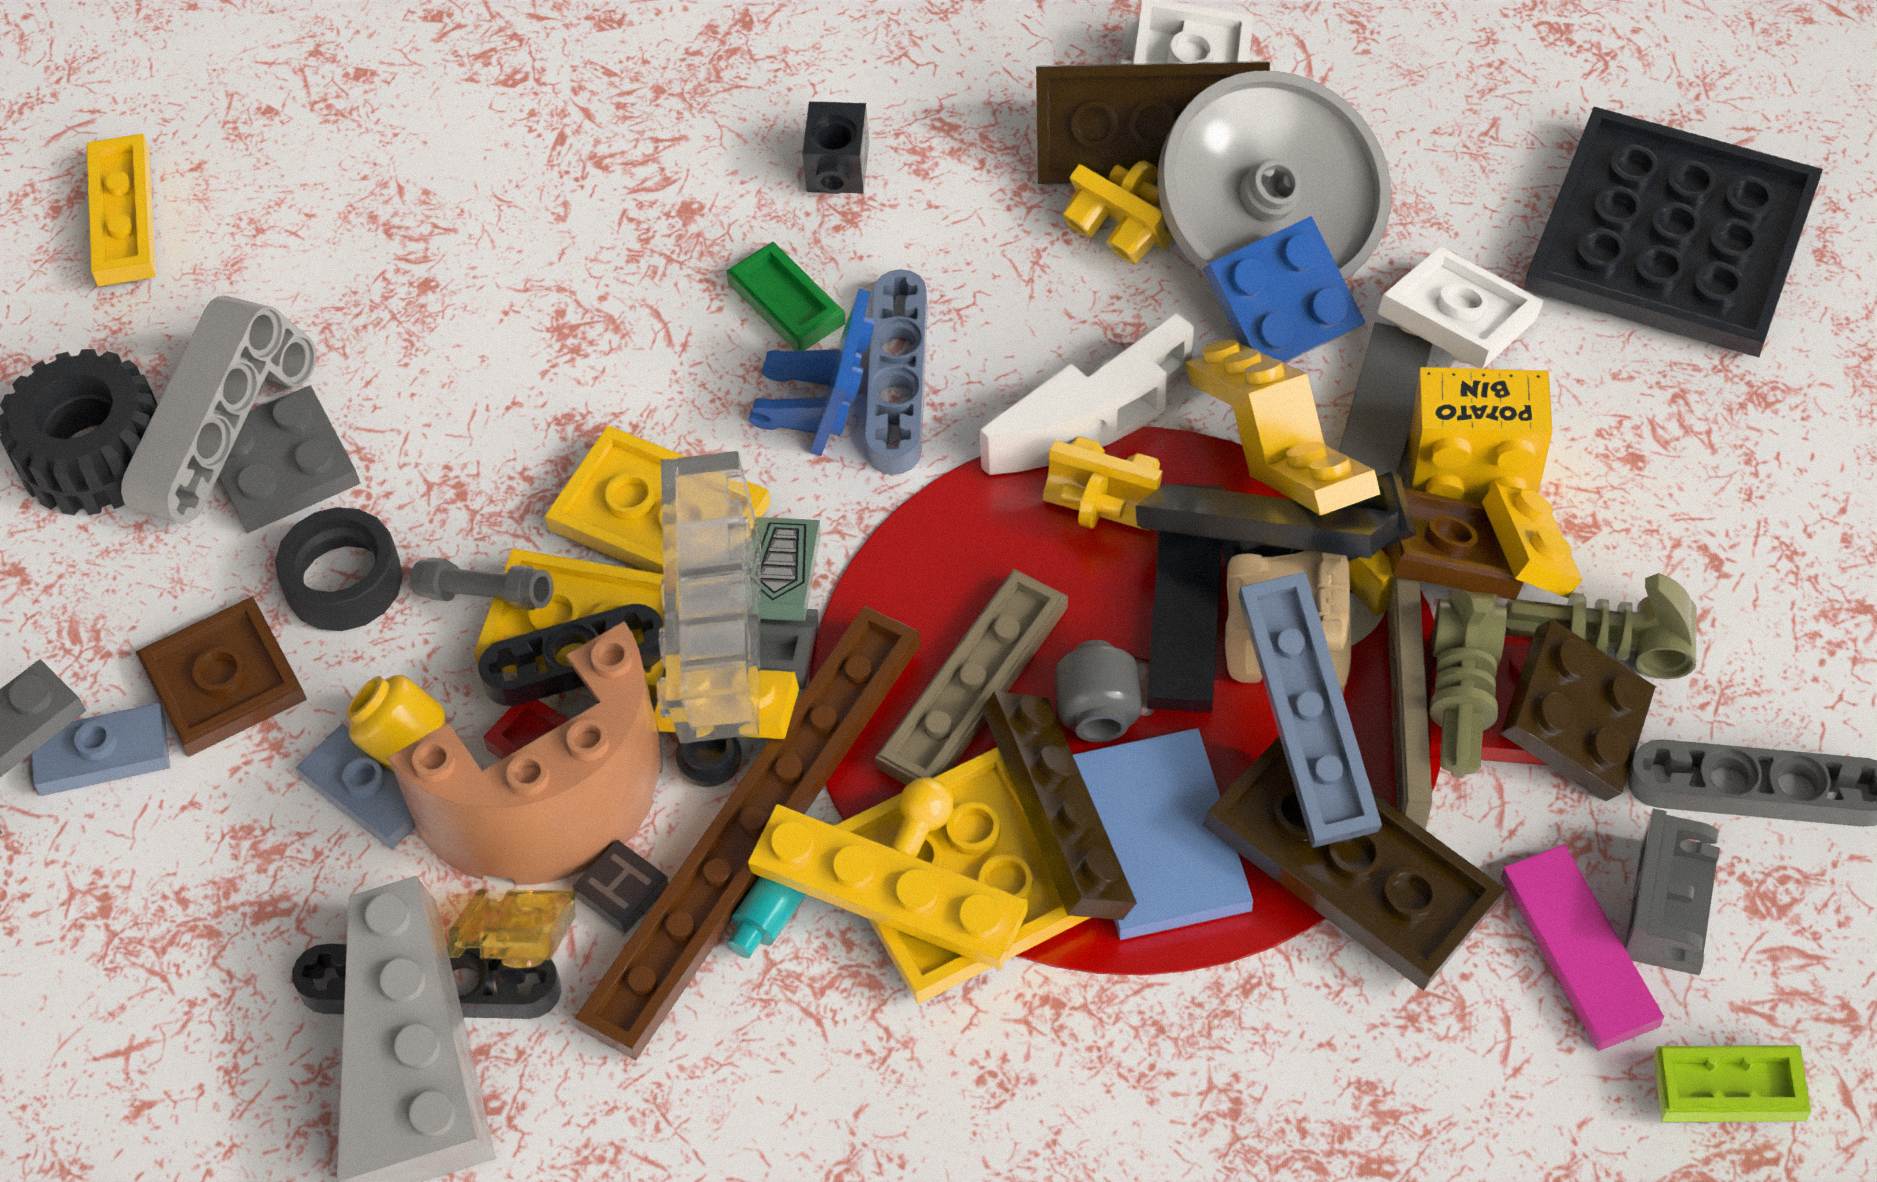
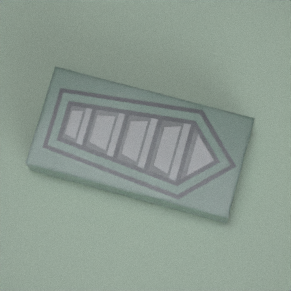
[740,517,820,621]

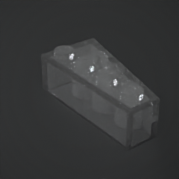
[657,451,761,743]

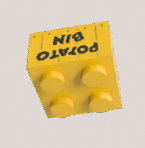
[1408,367,1553,504]

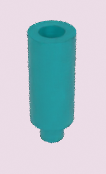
[727,876,807,959]

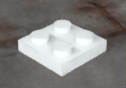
[1377,246,1544,369]

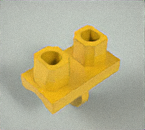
[1063,160,1173,265]
[1043,436,1162,531]

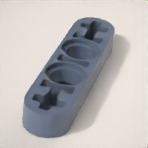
[865,269,928,475]

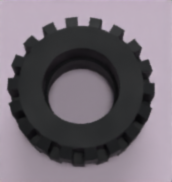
[0,349,158,515]

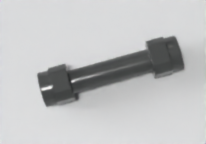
[410,557,554,610]

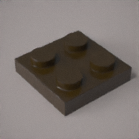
[1500,619,1656,801]

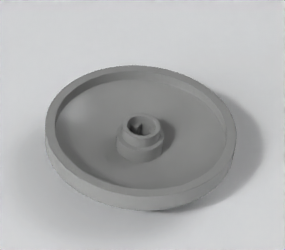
[1157,71,1391,281]

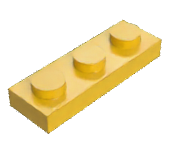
[87,133,156,287]

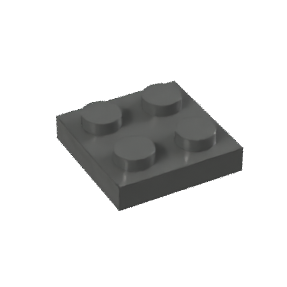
[218,385,361,534]

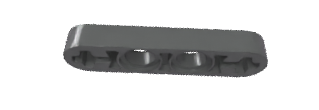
[1627,739,1877,827]

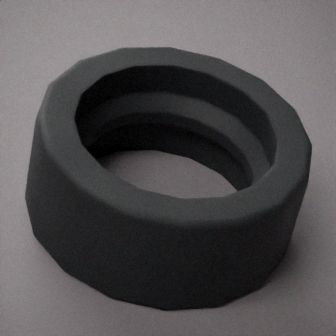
[275,507,403,631]

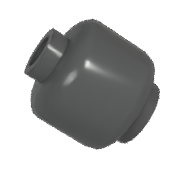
[1054,640,1142,742]

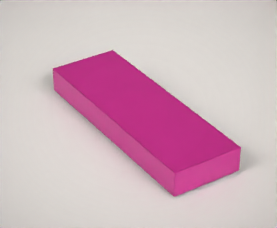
[1501,844,1664,1051]

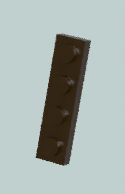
[982,691,1137,920]

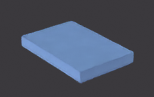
[1073,728,1253,940]

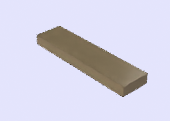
[875,569,1068,785]
[1387,576,1432,830]

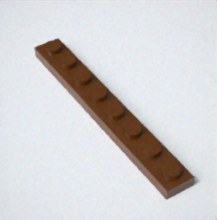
[574,605,921,1061]

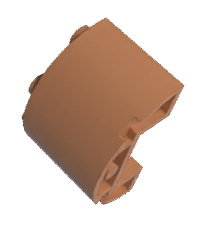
[388,622,663,885]

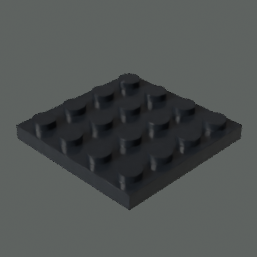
[1524,106,1823,358]

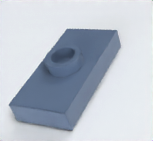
[32,703,170,796]
[296,723,415,850]

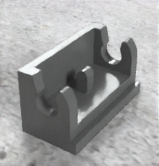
[1625,808,1720,975]

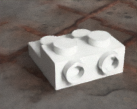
[1120,0,1254,64]

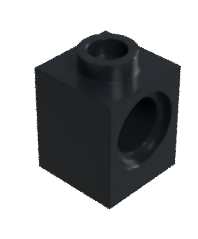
[802,101,869,194]

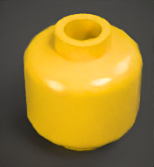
[346,674,446,771]

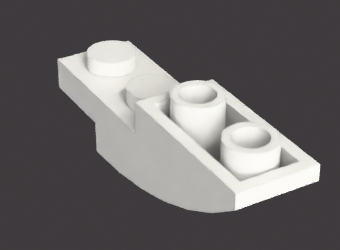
[980,313,1194,475]

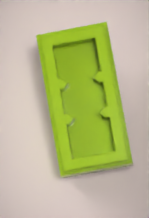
[1653,1045,1811,1122]

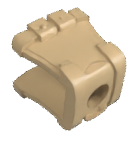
[1225,550,1351,693]

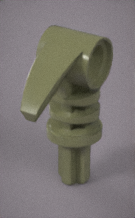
[1505,573,1697,679]
[1429,590,1507,778]

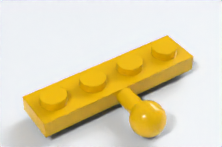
[748,777,1028,970]

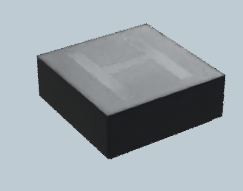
[572,839,669,934]

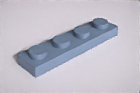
[1238,572,1382,848]

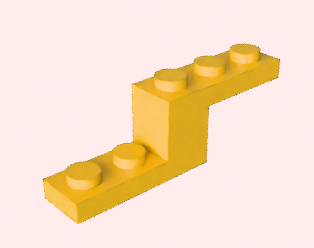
[1185,340,1380,515]

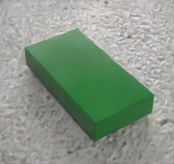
[726,241,846,351]

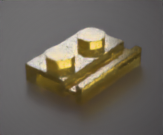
[448,889,576,968]

